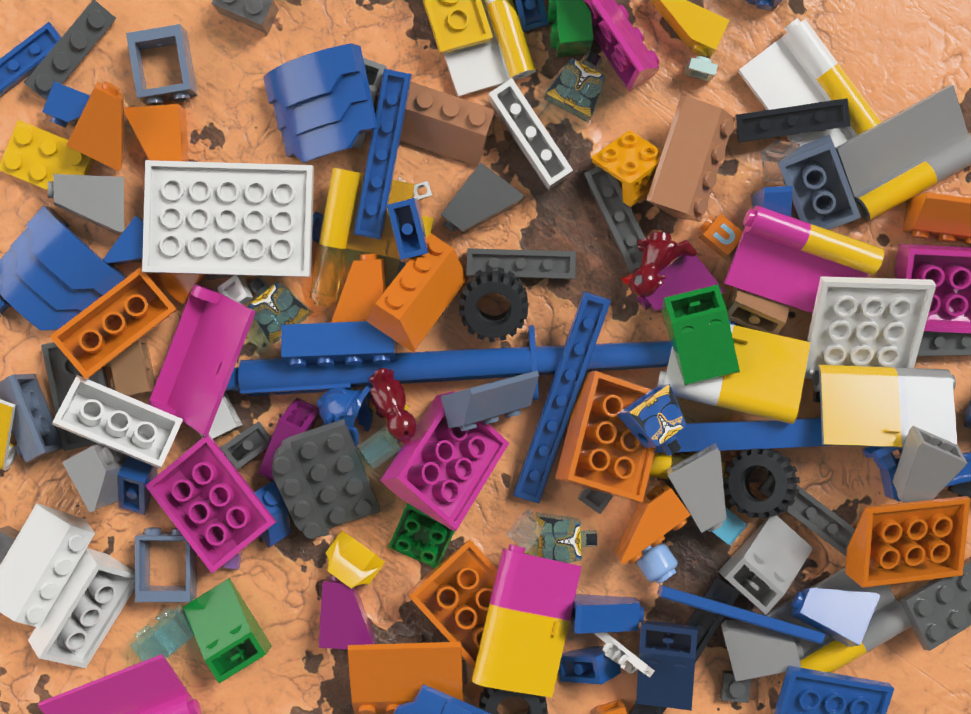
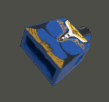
[617,384,686,456]

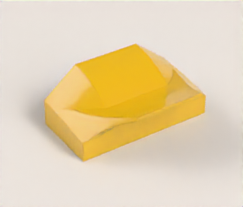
[325,531,385,589]

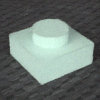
[684,56,718,82]

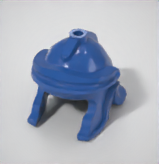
[317,384,373,446]

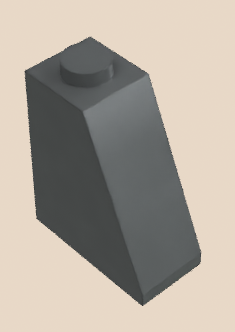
[441,162,524,234]

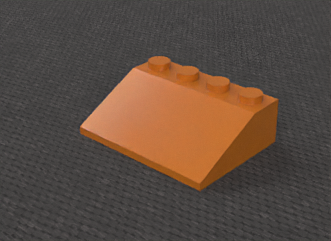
[555,371,656,502]
[845,496,970,588]
[408,539,497,668]
[348,642,464,714]

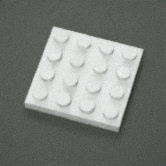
[804,277,936,379]

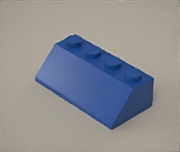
[281,321,398,368]

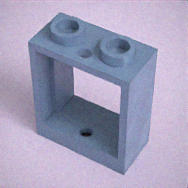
[126,24,198,106]
[135,527,197,602]

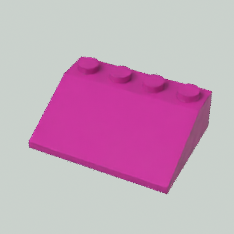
[583,0,660,92]
[895,244,971,333]
[380,391,509,531]
[145,434,276,573]

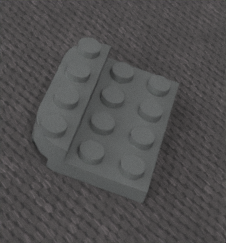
[272,419,380,539]

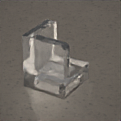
[761,140,800,185]
[506,510,546,552]

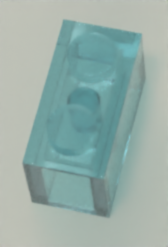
[356,427,401,470]
[130,605,194,661]

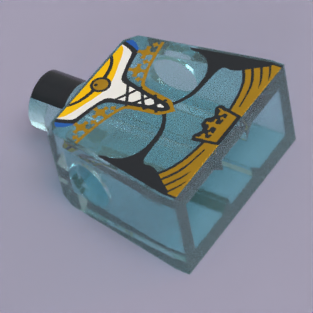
[544,51,605,123]
[248,276,314,344]
[536,512,597,563]

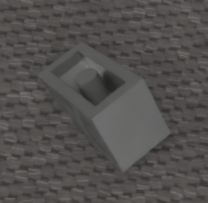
[220,421,271,471]

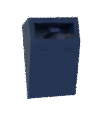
[636,620,698,711]

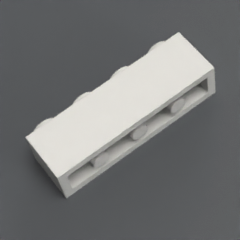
[489,78,573,190]

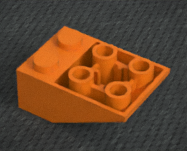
[615,482,691,565]

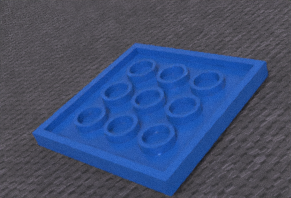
[774,666,894,714]

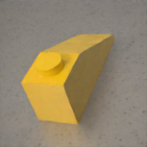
[650,0,730,57]

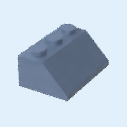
[778,134,861,230]
[440,370,539,431]
[0,374,63,463]

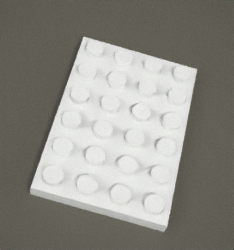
[142,160,314,277]

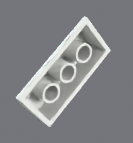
[52,375,183,469]
[0,503,95,628]
[28,548,135,668]

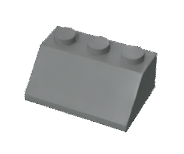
[62,444,128,513]

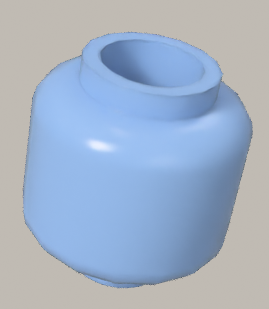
[637,543,678,584]

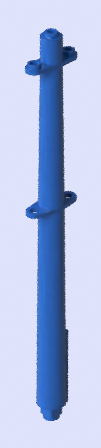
[225,320,736,401]

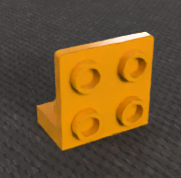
[592,130,662,207]

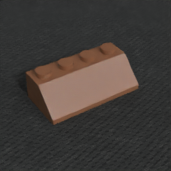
[400,82,495,167]
[646,95,735,222]

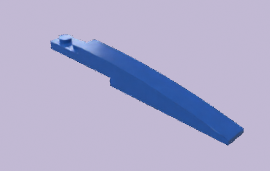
[655,417,836,453]

